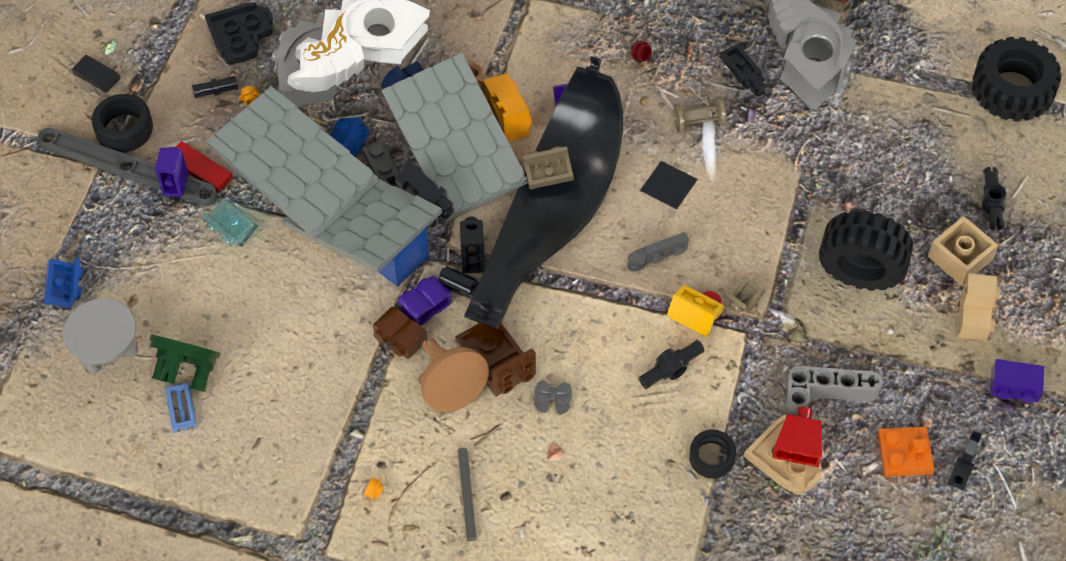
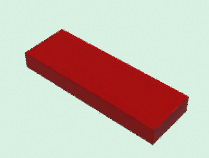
[175,141,233,192]

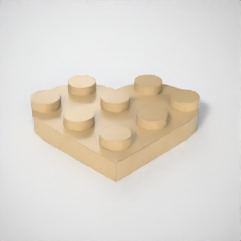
[744,415,822,495]

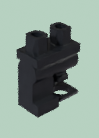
[395,163,454,221]

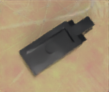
[719,44,766,97]

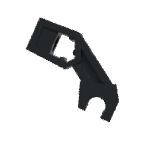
[947,431,982,491]

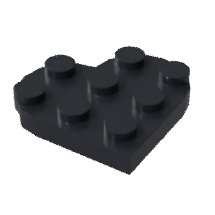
[204,2,274,65]

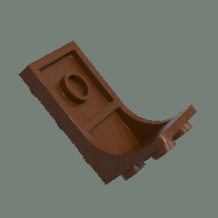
[455,323,536,397]

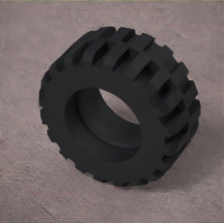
[972,37,1062,122]
[819,210,913,291]

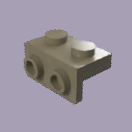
[523,146,574,189]

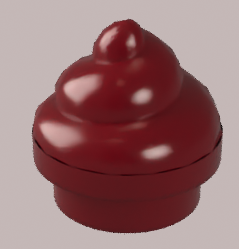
[630,40,652,62]

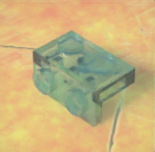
[202,198,258,247]

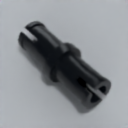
[192,76,238,99]

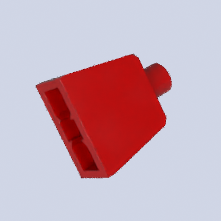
[772,407,822,468]

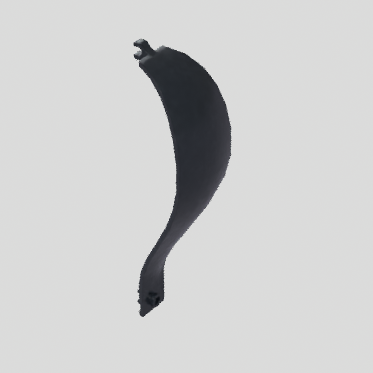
[463,56,623,329]

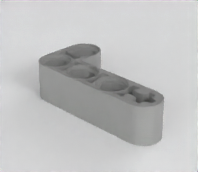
[786,366,883,416]

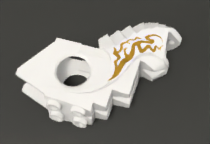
[287,0,430,92]

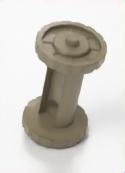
[673,97,726,133]

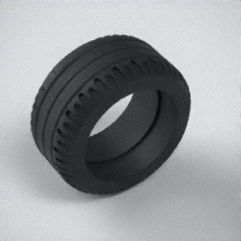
[92,94,153,153]

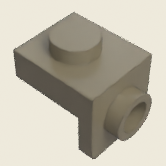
[726,276,766,313]

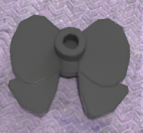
[534,380,572,415]

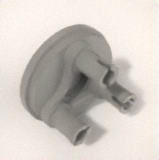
[63,299,138,374]

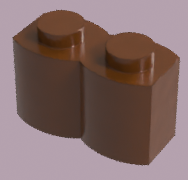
[373,306,428,359]

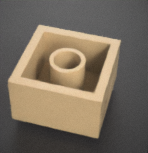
[928,216,998,286]

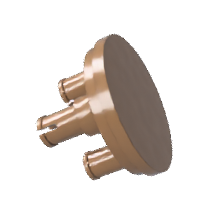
[418,337,489,412]

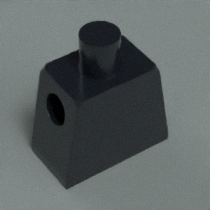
[460,216,485,273]

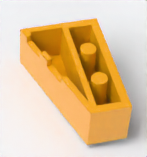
[483,73,532,142]

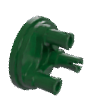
[149,334,221,392]

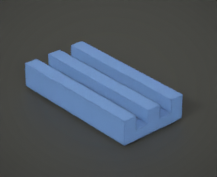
[165,382,197,433]

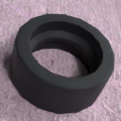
[689,429,736,479]

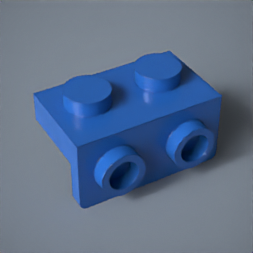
[330,118,370,157]
[44,258,83,308]

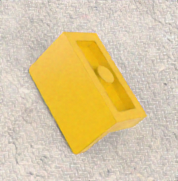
[667,284,725,337]

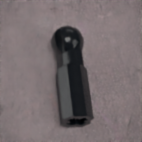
[438,266,479,299]

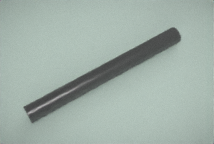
[458,448,477,541]

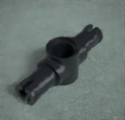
[982,167,1006,231]
[638,339,705,389]

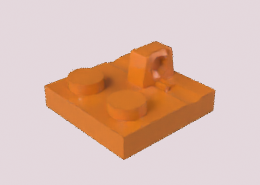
[877,426,934,477]

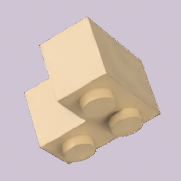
[958,273,1001,341]

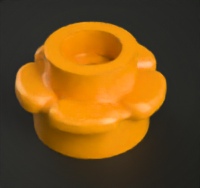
[239,86,261,105]
[364,477,384,500]

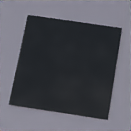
[640,161,698,209]

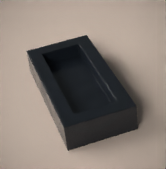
[72,55,121,93]

